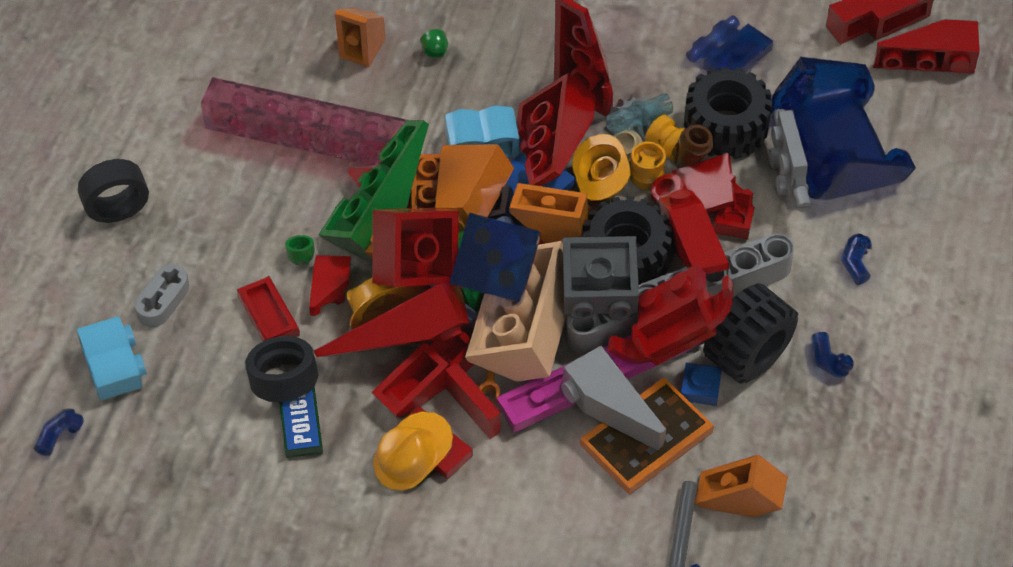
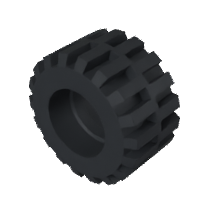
[684,67,772,159]
[583,196,673,285]
[703,283,799,384]

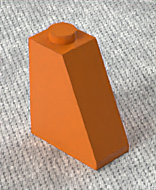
[435,144,514,232]

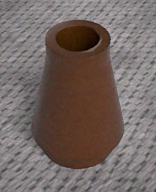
[676,125,713,169]

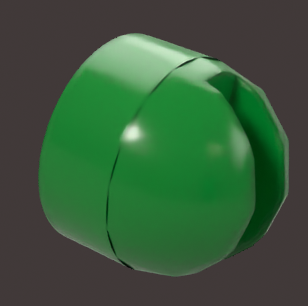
[420,29,448,59]
[285,235,315,265]

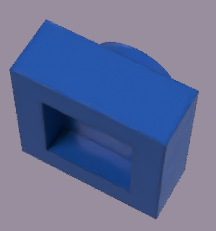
[681,362,722,406]

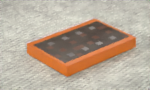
[580,377,714,495]

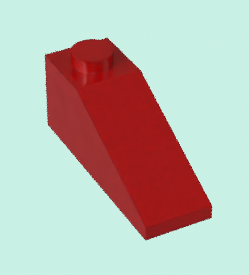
[659,190,729,274]

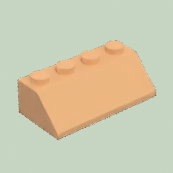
[465,241,567,382]

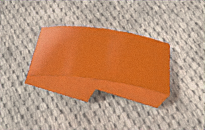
[411,154,440,208]

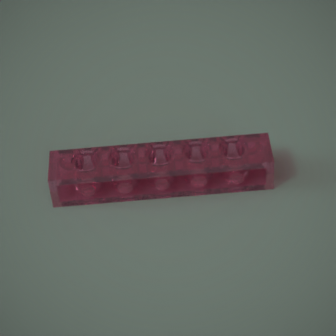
[201,77,407,166]

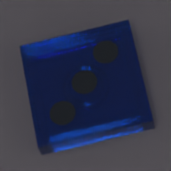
[450,213,541,303]

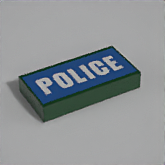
[279,386,323,458]

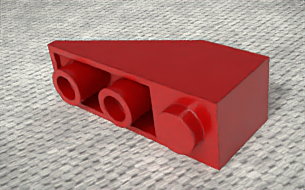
[873,19,980,74]

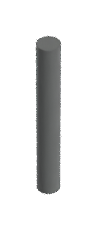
[669,481,697,567]

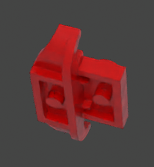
[609,265,734,366]

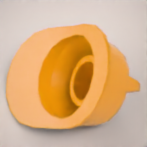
[572,134,631,201]
[347,278,428,330]
[373,412,453,491]

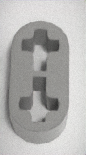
[135,264,189,327]

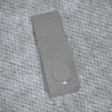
[561,346,666,450]

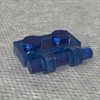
[686,15,773,73]

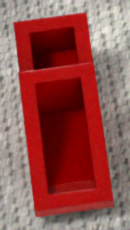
[826,0,934,45]
[371,328,475,418]

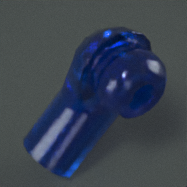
[841,233,872,285]
[811,332,854,378]
[34,408,84,456]

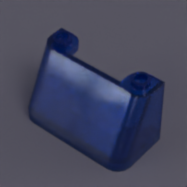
[771,57,916,201]

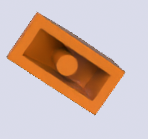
[335,8,386,67]
[509,183,588,243]
[695,454,788,517]

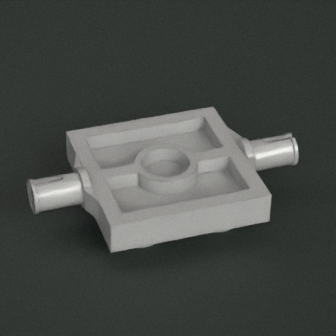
[768,109,812,212]

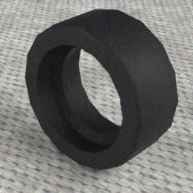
[77,159,149,223]
[245,336,319,402]

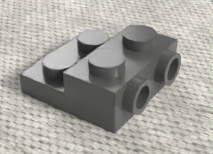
[563,236,639,320]

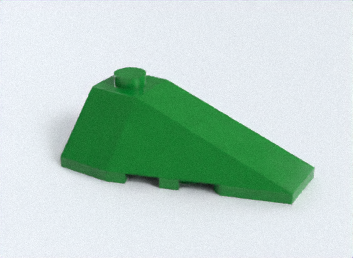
[318,120,429,261]

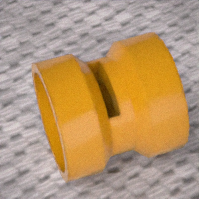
[645,114,685,162]
[630,141,666,190]

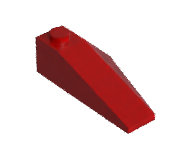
[554,0,613,118]
[516,73,596,186]
[313,283,469,357]

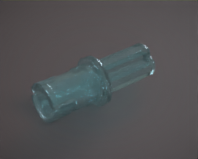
[606,93,673,134]

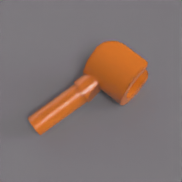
[479,369,500,405]

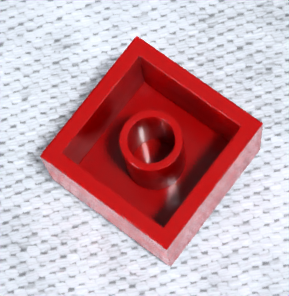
[372,207,459,287]

